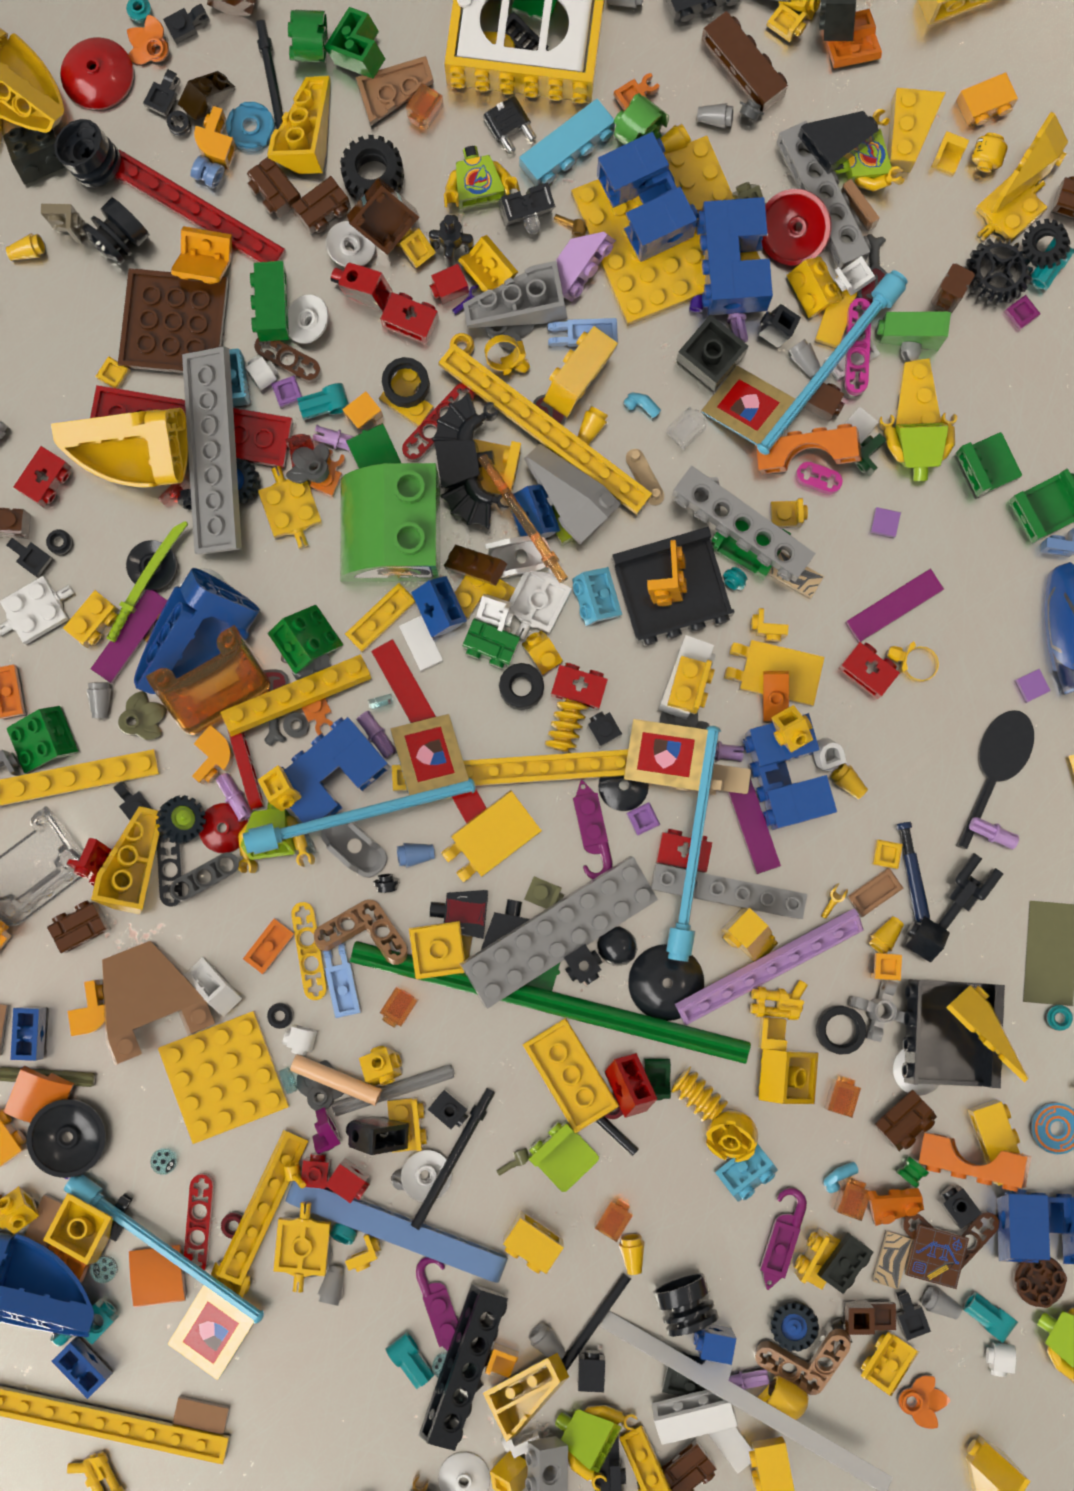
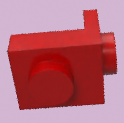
[301,1153,332,1189]

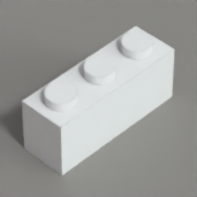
[658,635,716,720]
[652,1390,738,1445]

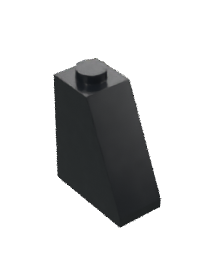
[798,111,879,174]

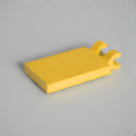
[724,640,825,706]
[441,790,542,882]

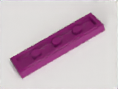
[846,568,944,643]
[90,590,168,684]
[728,778,781,874]

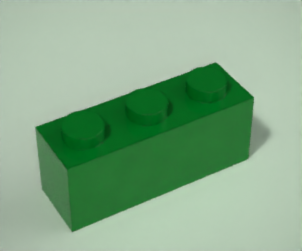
[250,261,289,342]

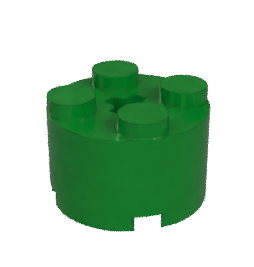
[288,9,328,62]

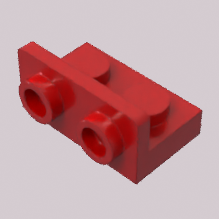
[67,838,112,886]

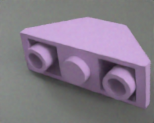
[556,232,616,302]

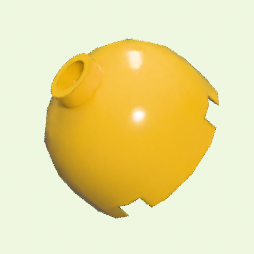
[706,1110,758,1162]

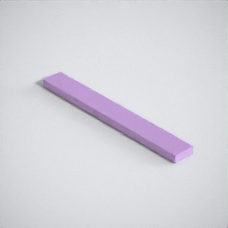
[675,909,864,1026]

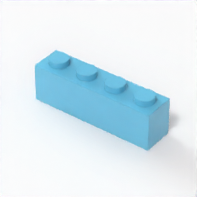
[519,99,615,186]

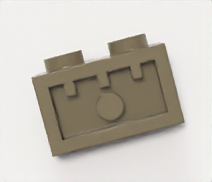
[41,204,86,243]

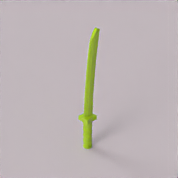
[106,521,188,643]

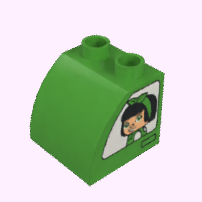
[340,463,440,582]

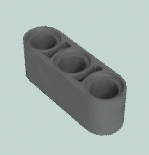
[169,852,239,901]

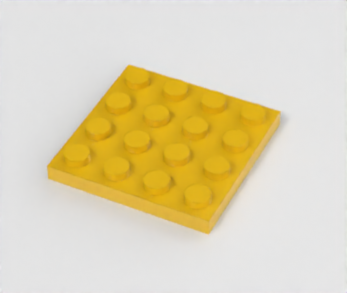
[158,1011,290,1144]

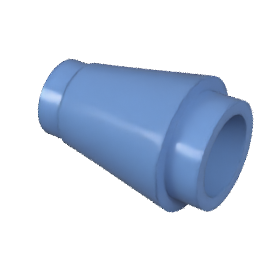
[397,843,435,868]

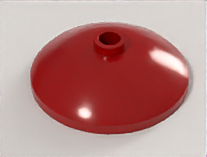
[60,37,134,110]
[762,189,832,266]

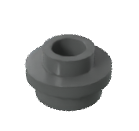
[283,712,309,738]

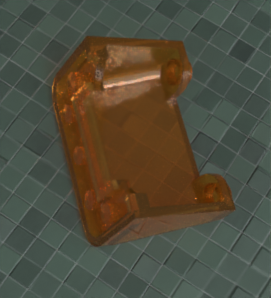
[146,625,270,735]

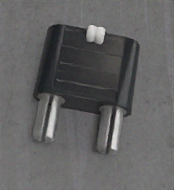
[483,97,537,154]

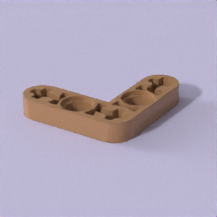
[314,899,407,965]
[755,1329,851,1395]

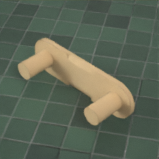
[626,449,664,505]

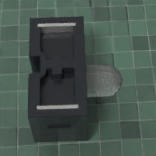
[498,182,556,234]

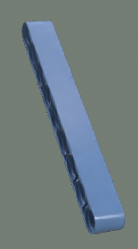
[285,1181,508,1283]

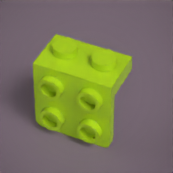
[528,1121,599,1192]

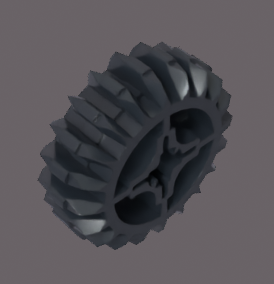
[966,237,1033,306]

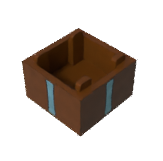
[347,177,420,255]

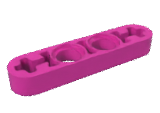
[844,298,871,396]

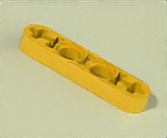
[291,902,328,1000]

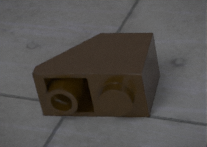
[178,71,235,120]

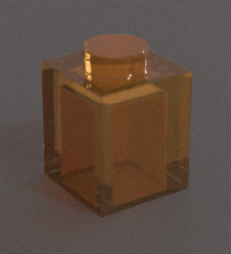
[406,83,444,129]
[380,986,419,1028]
[824,1076,861,1118]
[834,1178,870,1221]
[594,1198,633,1242]

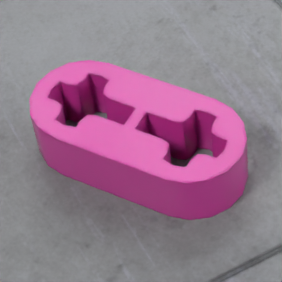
[795,462,843,495]

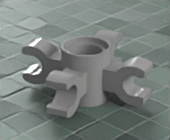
[849,979,905,1042]

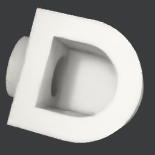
[245,355,278,391]
[813,738,847,771]
[282,1024,317,1056]
[986,1342,1016,1377]

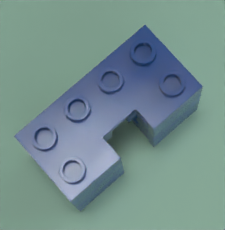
[597,132,699,262]
[696,197,773,315]
[742,713,837,831]
[281,717,391,823]
[997,1189,1074,1264]

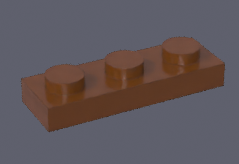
[444,544,507,586]

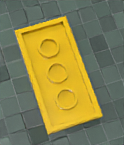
[522,1018,620,1134]

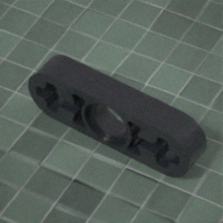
[157,834,185,907]

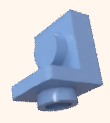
[1040,528,1074,557]

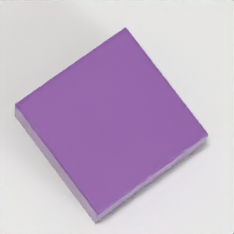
[271,375,303,408]
[870,507,901,538]
[1015,669,1051,703]
[626,802,660,836]

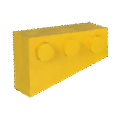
[721,908,778,962]

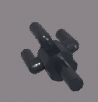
[429,215,474,268]
[938,853,1004,930]

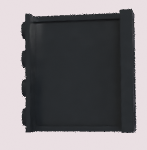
[611,526,735,646]
[902,979,1005,1089]

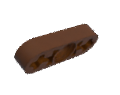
[254,338,321,383]

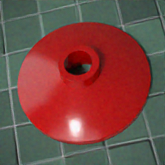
[199,803,248,853]

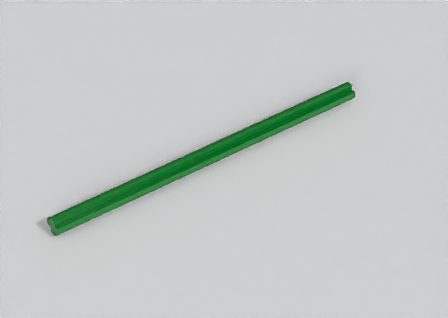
[350,941,751,1064]

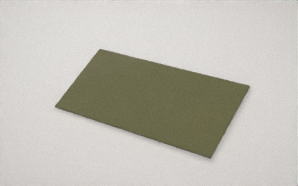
[1023,901,1074,1006]

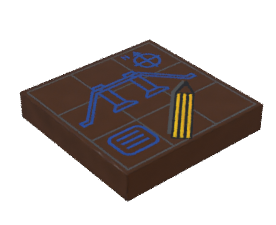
[905,1223,969,1289]

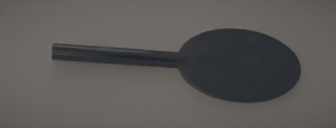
[958,710,1034,849]

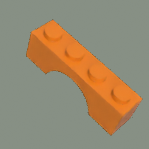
[756,424,862,475]
[919,1132,1032,1192]

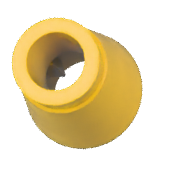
[660,124,691,154]
[6,233,45,261]
[577,406,608,445]
[830,763,868,799]
[869,916,904,954]
[619,1234,645,1275]

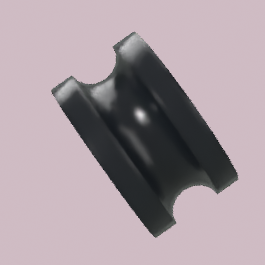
[167,111,191,137]

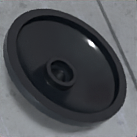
[628,944,704,1021]
[26,1099,106,1178]

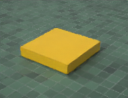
[409,921,465,979]

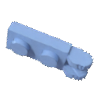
[548,318,618,347]
[323,943,361,1018]

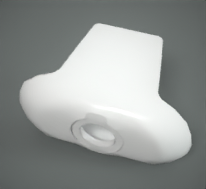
[485,535,550,578]

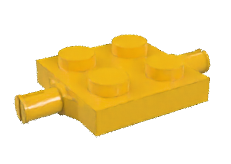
[976,176,1047,243]
[258,466,322,549]
[273,1202,331,1293]

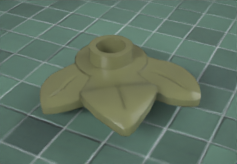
[118,691,167,740]

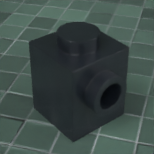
[758,304,801,348]
[587,711,622,749]
[905,916,950,963]
[428,1088,469,1129]
[938,1185,982,1229]
[578,1350,605,1393]

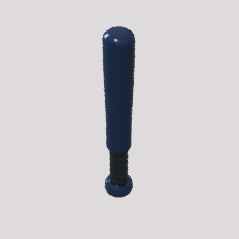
[897,821,930,922]

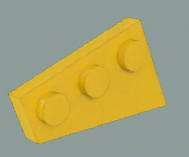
[895,358,941,429]

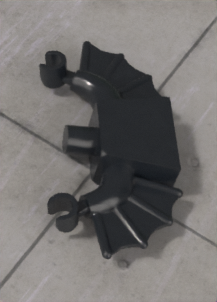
[432,392,512,529]

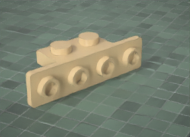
[676,764,751,795]

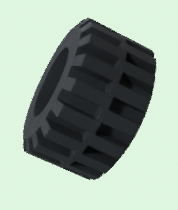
[340,135,404,201]

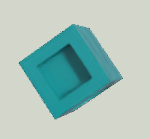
[84,1299,119,1345]

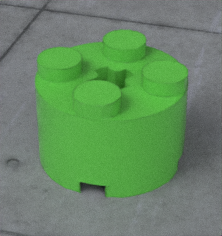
[613,93,669,145]

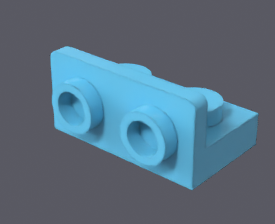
[572,567,622,626]
[715,1144,778,1202]

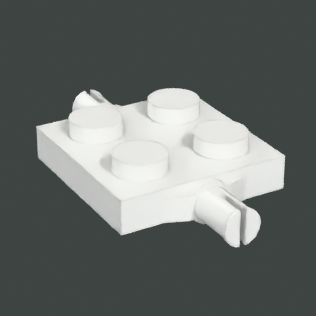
[509,560,572,640]
[0,576,74,645]

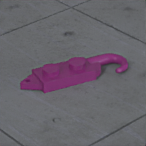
[573,780,613,879]
[759,1188,807,1290]
[415,1257,458,1351]

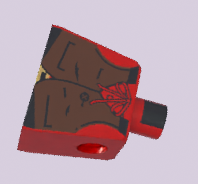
[330,263,393,312]

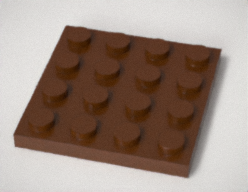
[118,268,228,373]

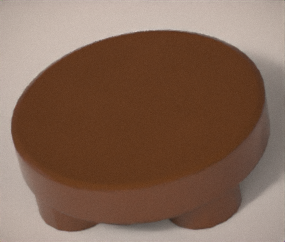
[1013,1257,1067,1308]

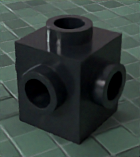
[564,944,603,985]

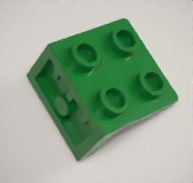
[956,432,1022,497]
[267,605,343,675]
[7,706,79,774]

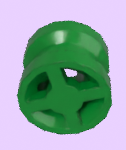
[896,1156,929,1188]

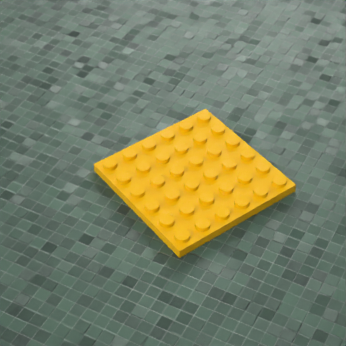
[571,135,760,326]

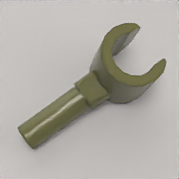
[496,1148,529,1176]

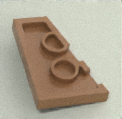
[356,56,434,126]

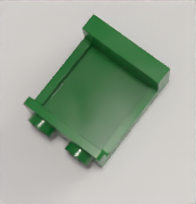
[1009,469,1074,544]
[711,513,791,580]

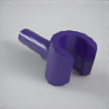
[452,285,478,315]
[689,295,703,313]

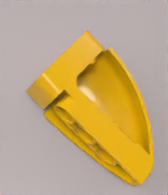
[0,28,64,133]
[51,408,188,487]

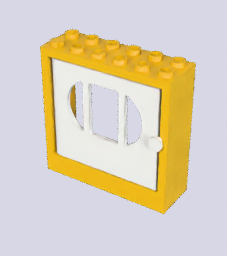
[444,0,605,104]

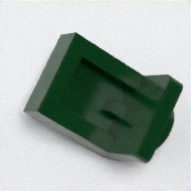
[855,433,886,476]
[644,1059,671,1101]

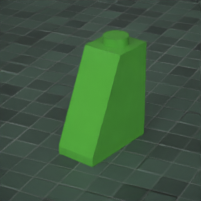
[877,312,951,351]

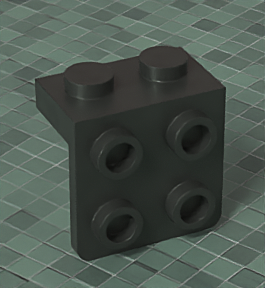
[3,127,65,185]

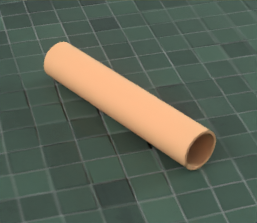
[290,1054,382,1106]

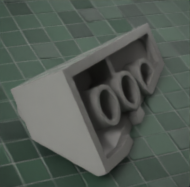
[463,261,568,328]
[524,444,621,544]

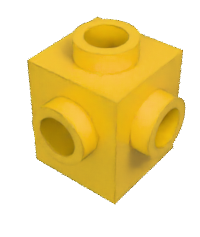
[771,705,813,753]
[359,1046,402,1086]
[0,1186,39,1234]

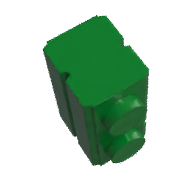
[462,618,521,669]

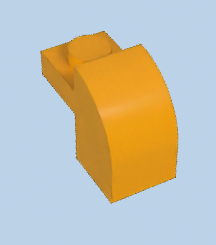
[194,106,236,170]
[192,725,234,784]
[67,979,105,1036]

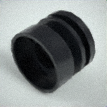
[54,119,121,187]
[82,197,150,265]
[653,1273,719,1337]

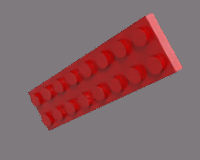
[90,385,293,468]

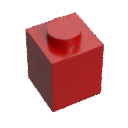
[429,264,469,305]

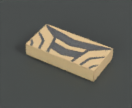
[768,552,824,599]
[872,1230,912,1289]

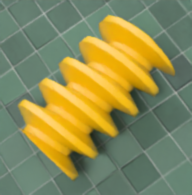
[545,698,589,753]
[671,1066,728,1122]

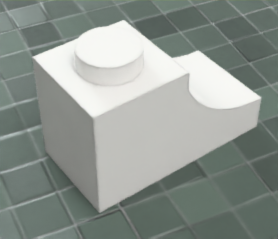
[184,957,242,1017]

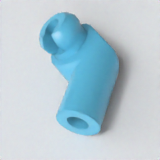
[624,392,661,418]
[823,1161,859,1193]

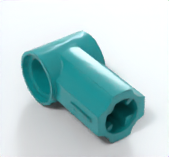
[1031,238,1074,291]
[297,383,349,420]
[963,1292,1018,1343]
[385,1332,435,1389]

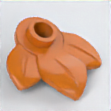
[127,15,169,65]
[898,1375,950,1429]

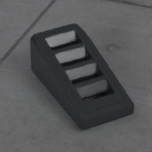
[496,11,549,51]

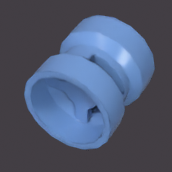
[190,155,224,188]

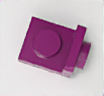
[312,1107,341,1154]

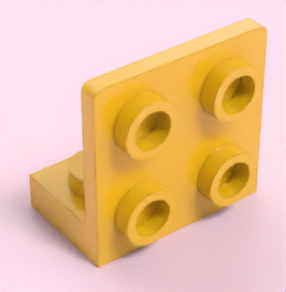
[474,439,522,495]
[794,1227,841,1290]

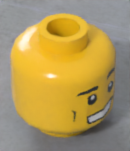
[972,132,1008,173]

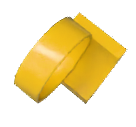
[484,335,530,375]
[886,641,939,682]

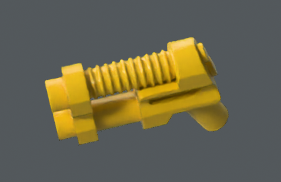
[750,980,808,1020]
[67,1452,125,1491]

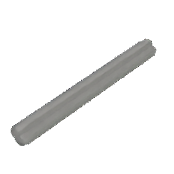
[332,1065,455,1116]

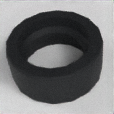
[381,357,430,408]
[816,1005,866,1055]

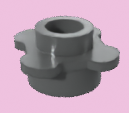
[739,99,764,121]

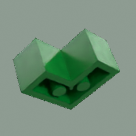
[324,7,386,79]

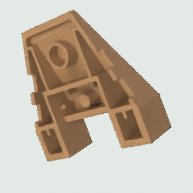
[102,941,215,1065]

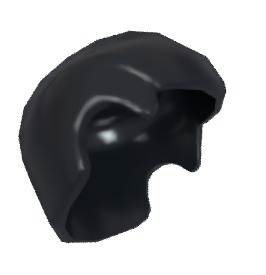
[597,926,638,966]

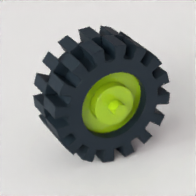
[156,795,206,844]

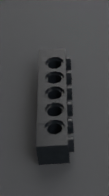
[418,1284,508,1451]

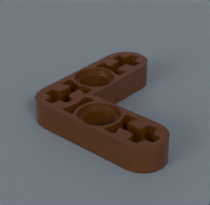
[901,1210,999,1270]

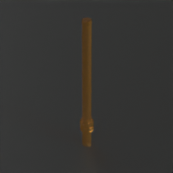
[478,454,568,583]

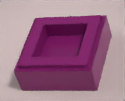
[1004,295,1041,331]

